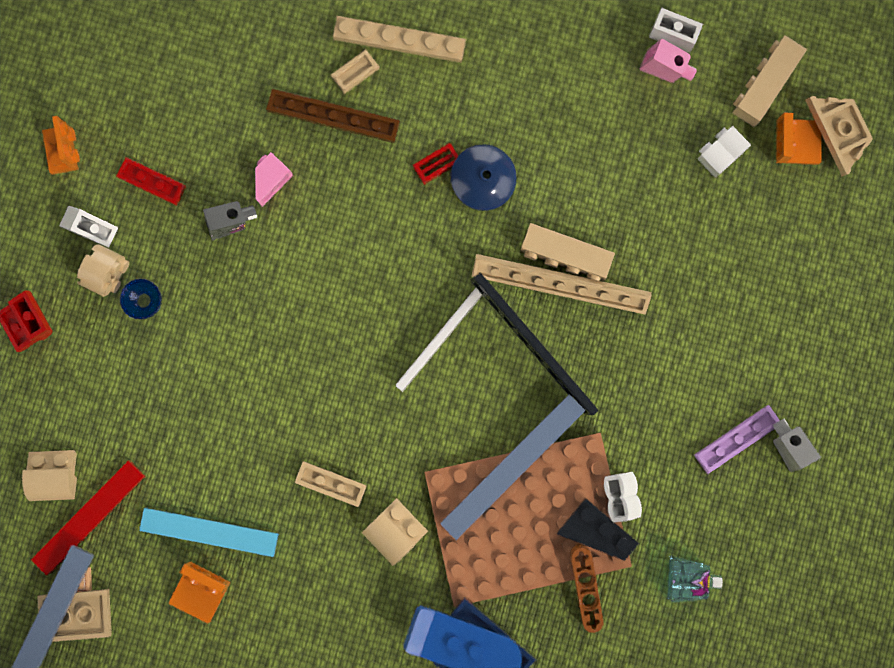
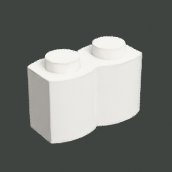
[698,126,751,178]
[604,472,642,522]

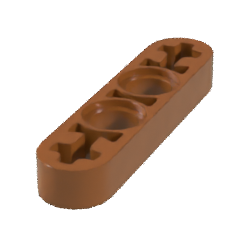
[570,544,603,633]

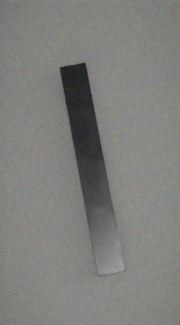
[470,272,599,415]

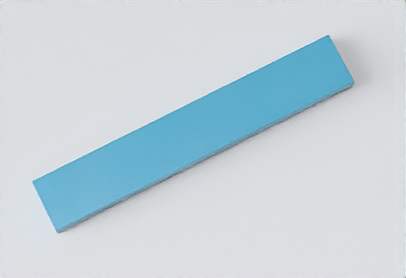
[139,508,279,557]

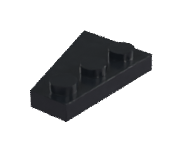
[556,498,639,561]

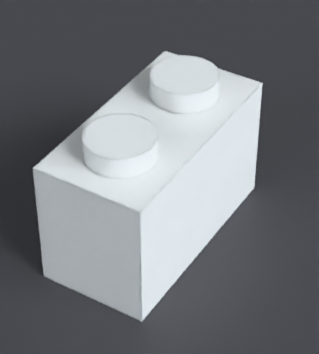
[649,8,703,53]

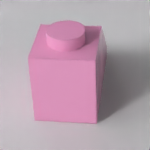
[255,153,293,207]

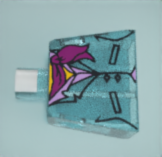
[667,555,722,602]

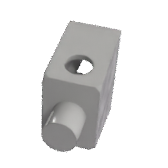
[773,418,821,472]

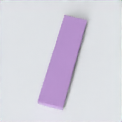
[694,405,780,474]

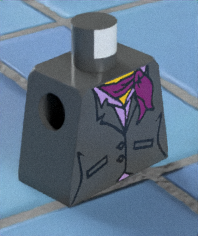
[203,201,257,241]

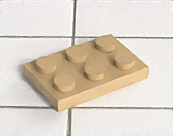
[38,589,112,642]

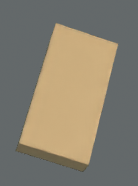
[331,50,379,94]

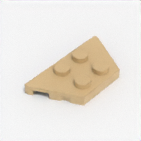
[805,96,873,176]

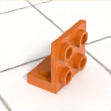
[776,113,822,165]
[42,116,80,175]
[169,561,231,623]

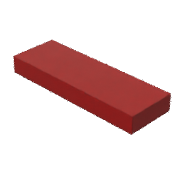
[116,157,186,206]

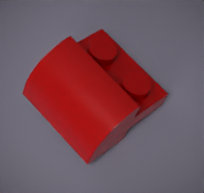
[0,290,53,352]

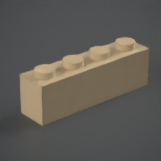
[733,36,807,127]
[520,223,615,281]

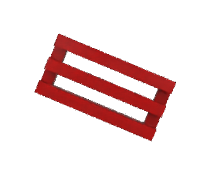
[413,143,458,185]

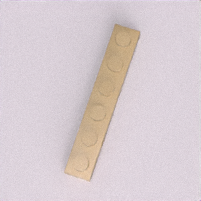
[333,16,466,63]

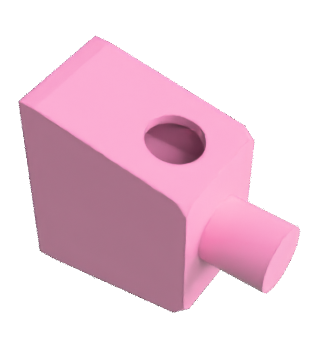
[640,39,697,82]

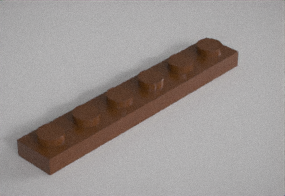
[266,89,400,143]

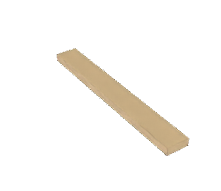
[472,254,651,315]

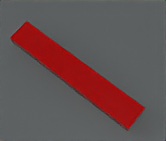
[31,460,146,576]

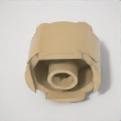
[77,244,129,297]

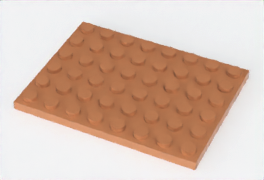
[425,433,632,607]

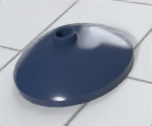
[451,144,517,211]

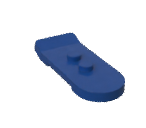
[403,606,522,668]

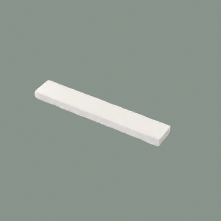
[396,288,482,392]

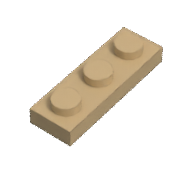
[295,461,367,507]

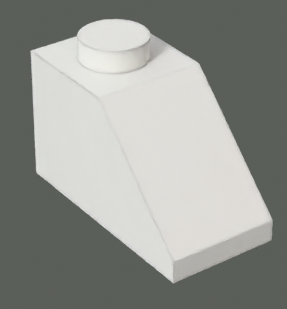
[59,206,118,248]

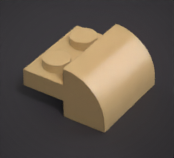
[22,450,77,501]
[362,499,428,565]

